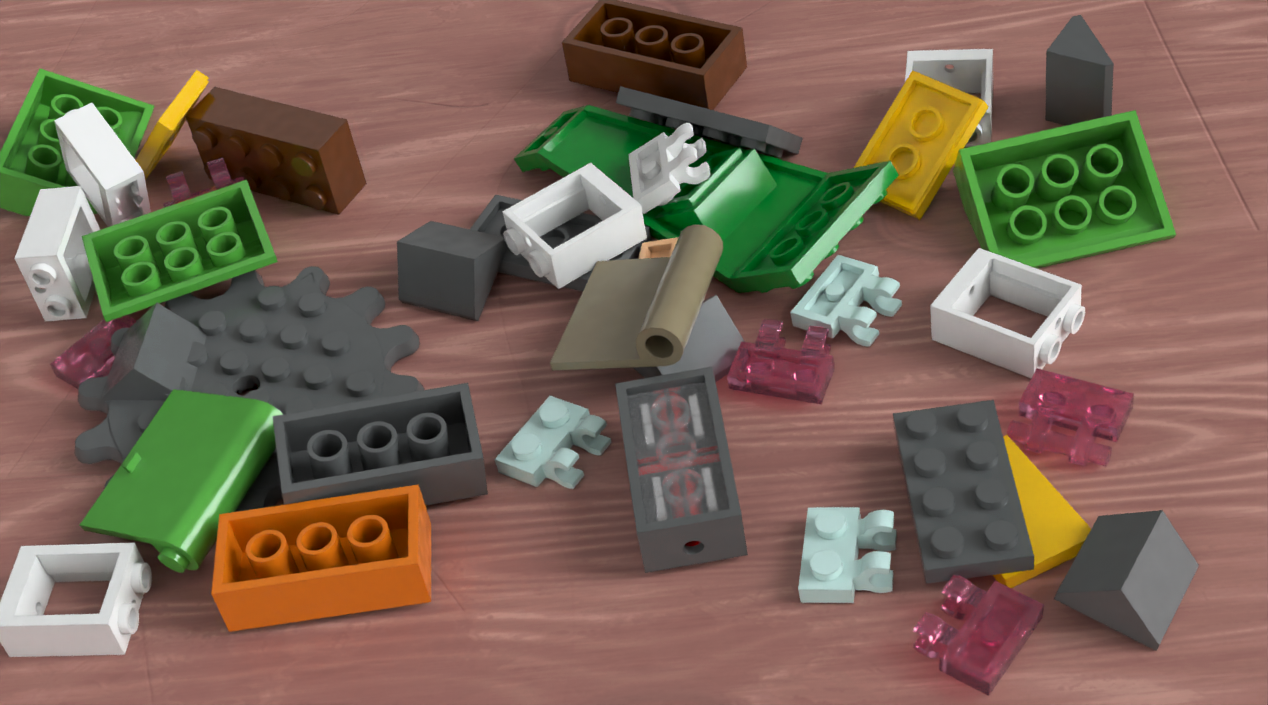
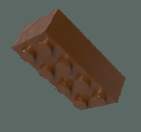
[562,0,747,110]
[185,87,367,215]

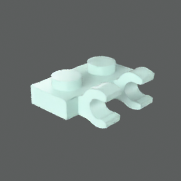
[790,255,902,346]
[494,396,612,489]
[798,507,897,603]

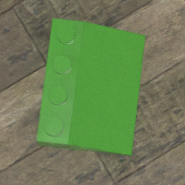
[0,69,154,216]
[953,110,1176,269]
[82,180,278,322]

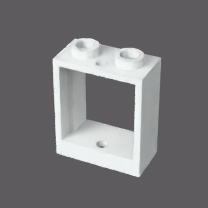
[905,49,993,147]
[54,103,151,227]
[502,163,647,289]
[14,186,100,322]
[930,248,1085,380]
[0,543,152,657]

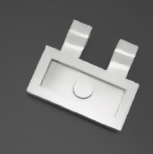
[628,123,711,214]

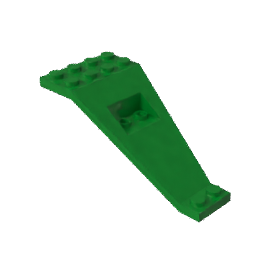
[513,105,899,293]

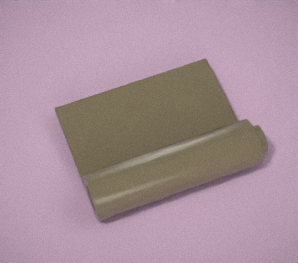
[550,225,723,371]

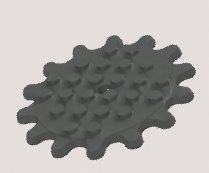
[74,266,425,512]

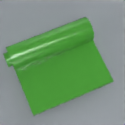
[79,389,283,573]

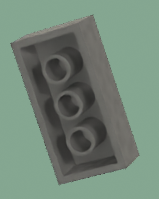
[272,383,488,505]

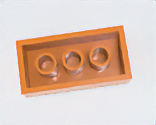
[211,484,431,632]

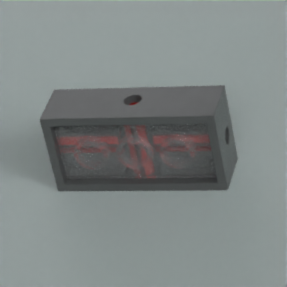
[615,367,748,573]

